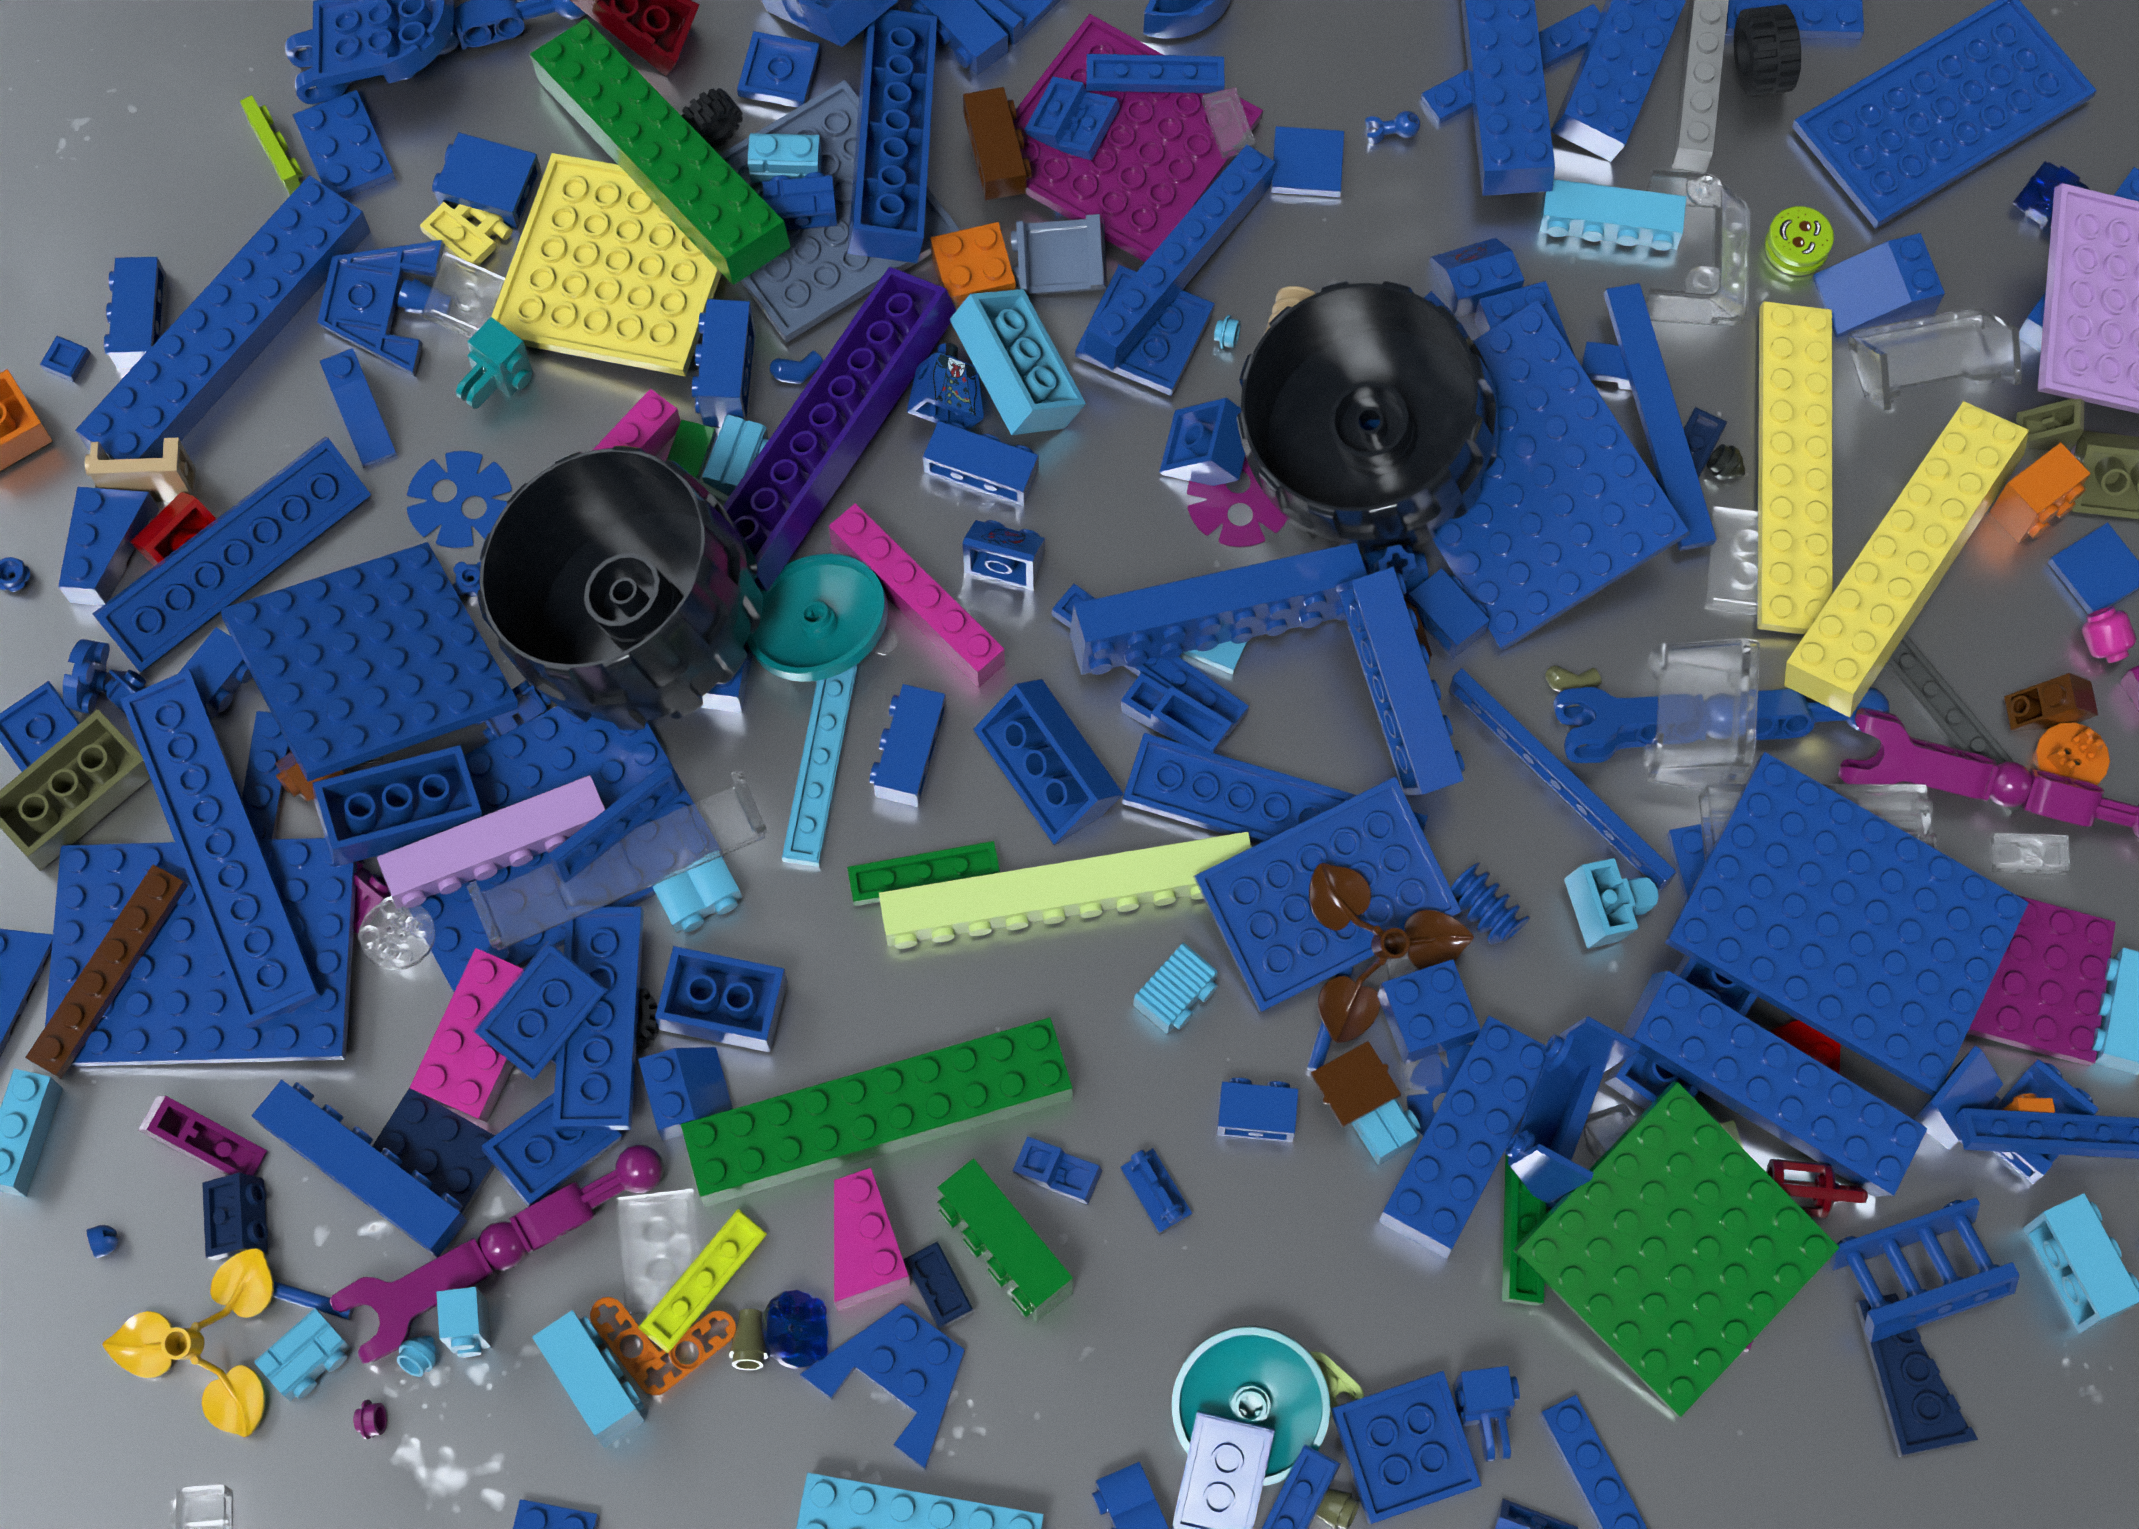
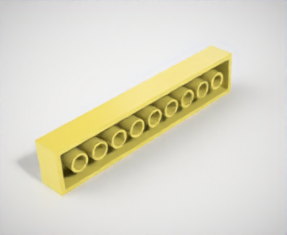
[1784,401,2029,717]

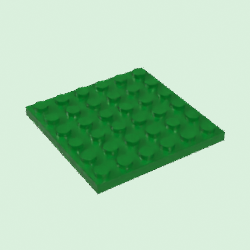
[1513,1081,1840,1417]

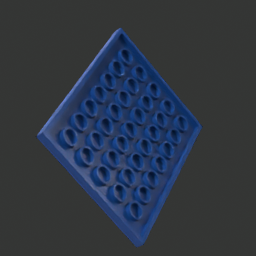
[1363,300,1690,651]
[379,706,724,992]
[1664,752,2029,1097]
[45,838,358,1067]

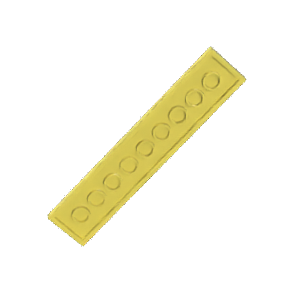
[1757,301,1833,635]

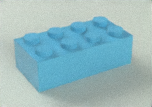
[949,289,1086,435]

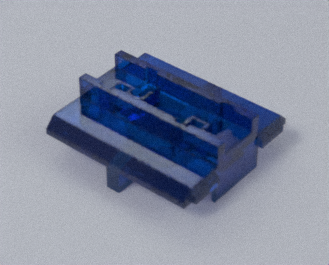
[2013,161,2090,230]

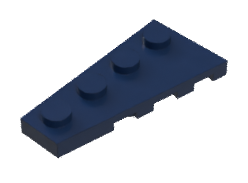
[1855,1293,1978,1457]

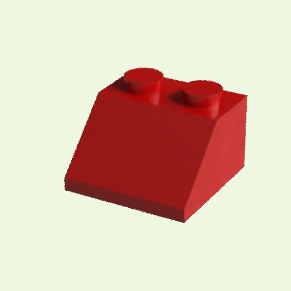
[130,492,216,566]

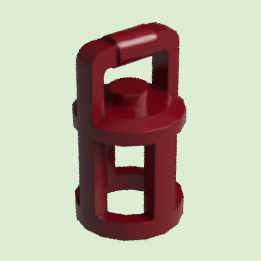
[1766,1159,1868,1218]

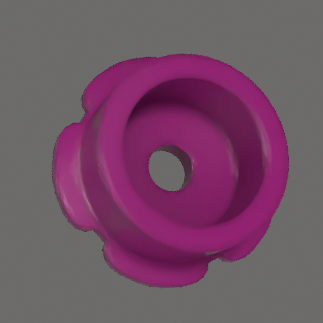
[353,1400,387,1439]

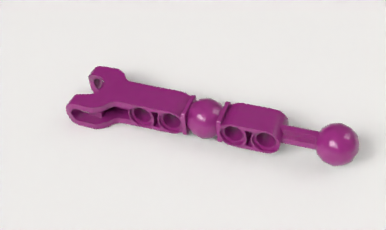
[1837,708,2139,839]
[329,1145,664,1364]

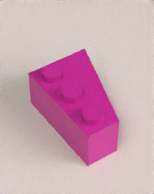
[834,1168,911,1311]

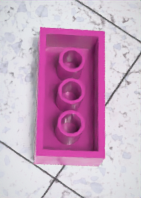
[409,948,523,1122]

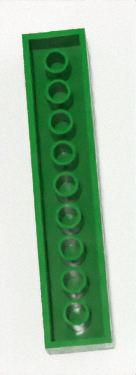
[530,18,791,285]
[680,1017,1073,1207]

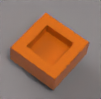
[2002,1093,2055,1113]

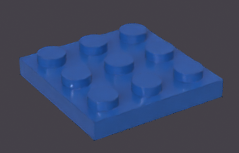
[1075,265,1215,396]
[1330,1371,1482,1524]

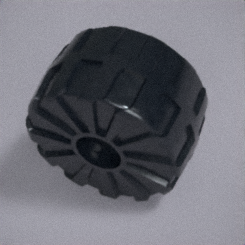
[1236,281,1499,554]
[477,446,763,730]

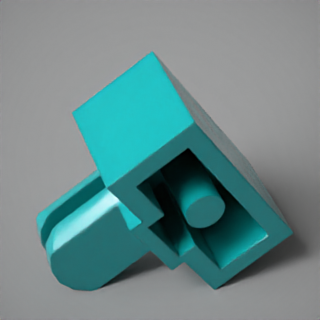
[456,317,533,409]

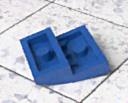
[1024,76,1120,160]

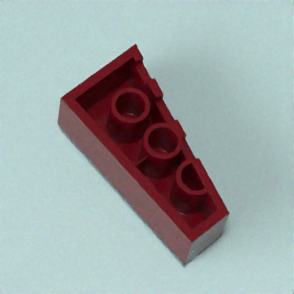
[570,0,700,76]

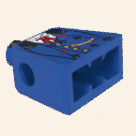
[907,343,984,430]

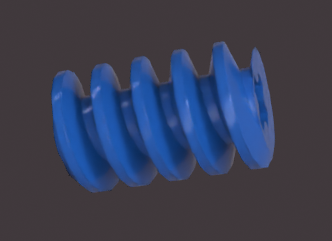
[1451,863,1530,945]

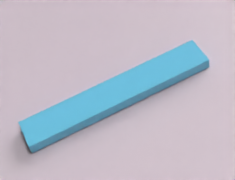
[782,663,859,867]

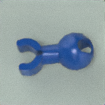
[1365,111,1420,144]

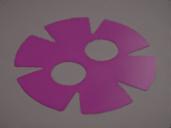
[1186,455,1287,547]

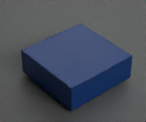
[40,336,91,382]

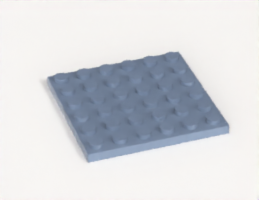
[719,80,960,343]

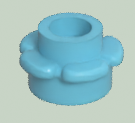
[1214,315,1241,349]

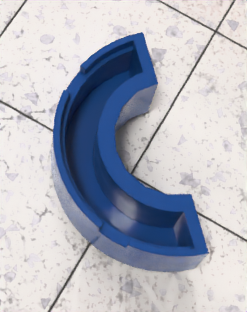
[1143,0,1231,39]

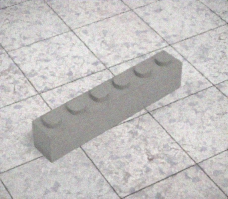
[1672,0,1729,173]

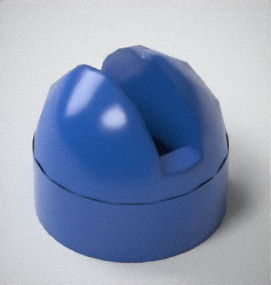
[86,1225,119,1259]

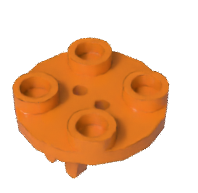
[2032,722,2110,785]

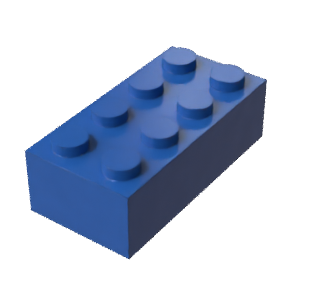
[312,745,482,867]

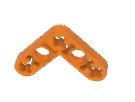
[590,1297,736,1396]

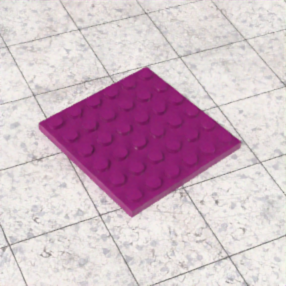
[1013,14,1263,262]

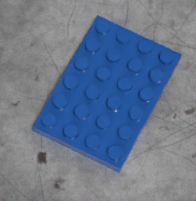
[1193,776,1462,1012]

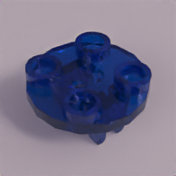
[762,1290,828,1369]

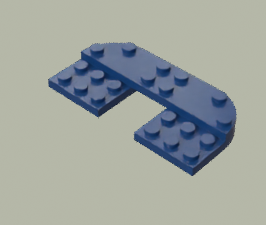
[312,0,454,89]

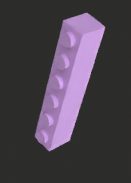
[377,776,605,909]

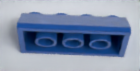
[973,679,1124,845]

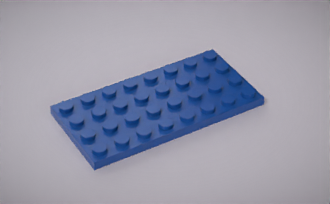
[1792,0,2097,229]

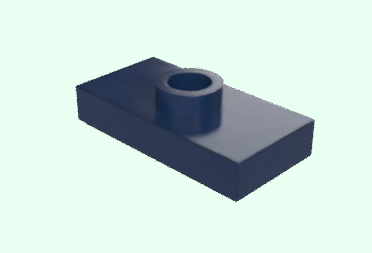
[903,1241,974,1330]

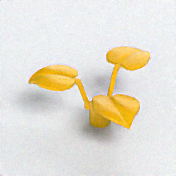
[102,1249,274,1437]

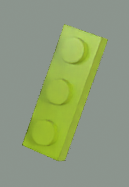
[240,95,304,195]

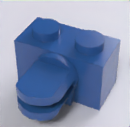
[1452,1366,1520,1462]

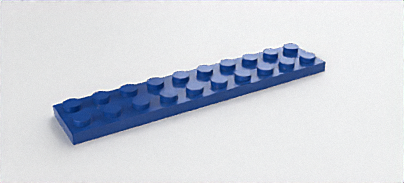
[120,669,321,1028]

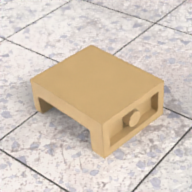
[85,438,196,502]

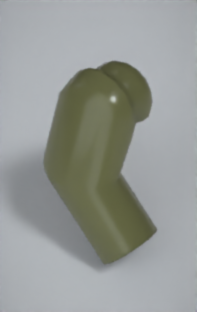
[1545,665,1602,693]

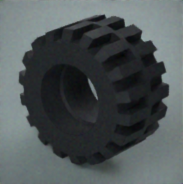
[1734,4,1801,96]

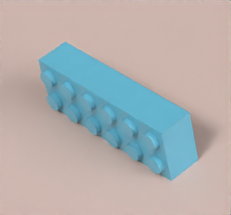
[796,1472,1044,1529]

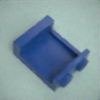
[975,0,1061,46]
[432,132,541,230]
[1993,1059,2099,1184]

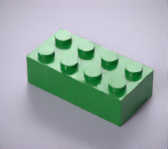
[937,1158,1073,1322]

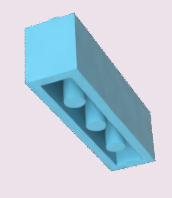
[1539,179,1686,251]

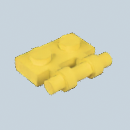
[420,202,513,272]

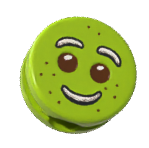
[1764,206,1834,276]

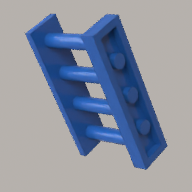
[1830,1197,2020,1343]

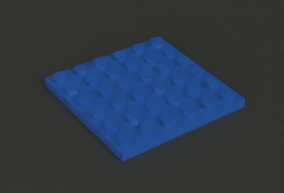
[221,542,518,782]

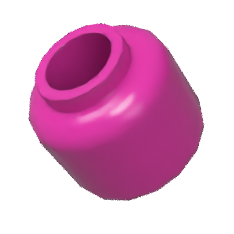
[2081,606,2137,663]

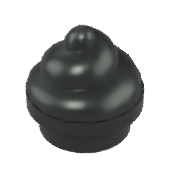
[1707,444,1745,480]

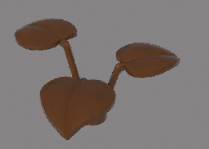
[1309,863,1474,1043]

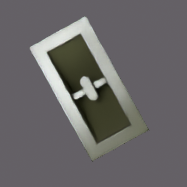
[2016,399,2085,452]

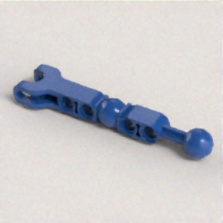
[285,0,586,104]
[1553,687,1890,763]

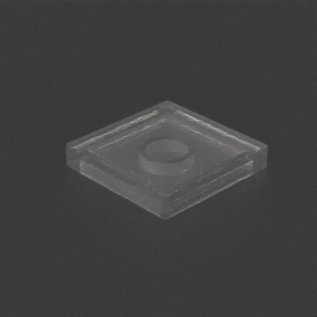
[421,252,505,338]

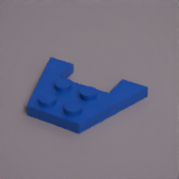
[317,240,445,376]
[800,1303,965,1470]

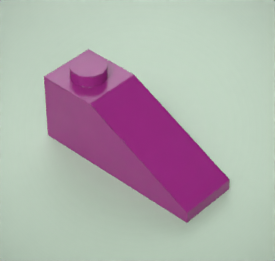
[138,1095,267,1176]

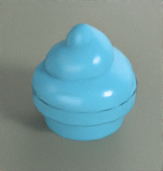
[397,1335,437,1377]

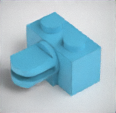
[1564,858,1659,949]

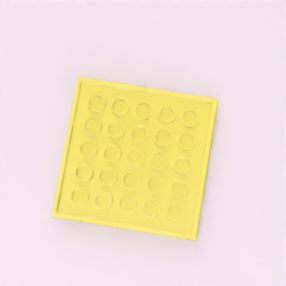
[491,153,722,377]

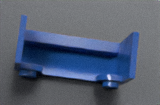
[1505,1016,1641,1203]

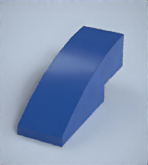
[1121,672,1233,754]

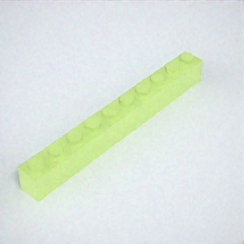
[879,832,1251,949]

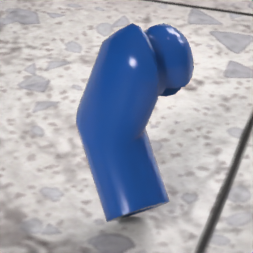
[769,351,823,384]

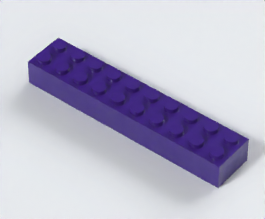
[723,267,956,591]

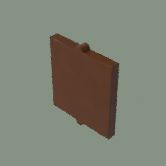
[1310,1041,1401,1128]

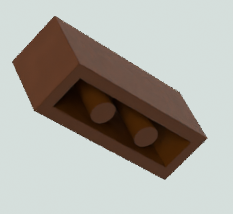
[963,87,1032,201]

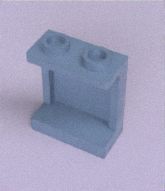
[1011,214,1108,296]

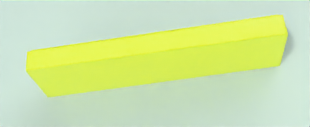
[638,1209,767,1353]

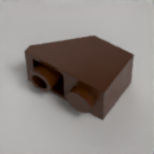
[2004,673,2098,732]

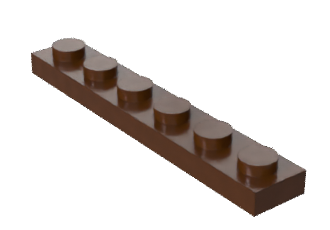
[25,864,188,1079]

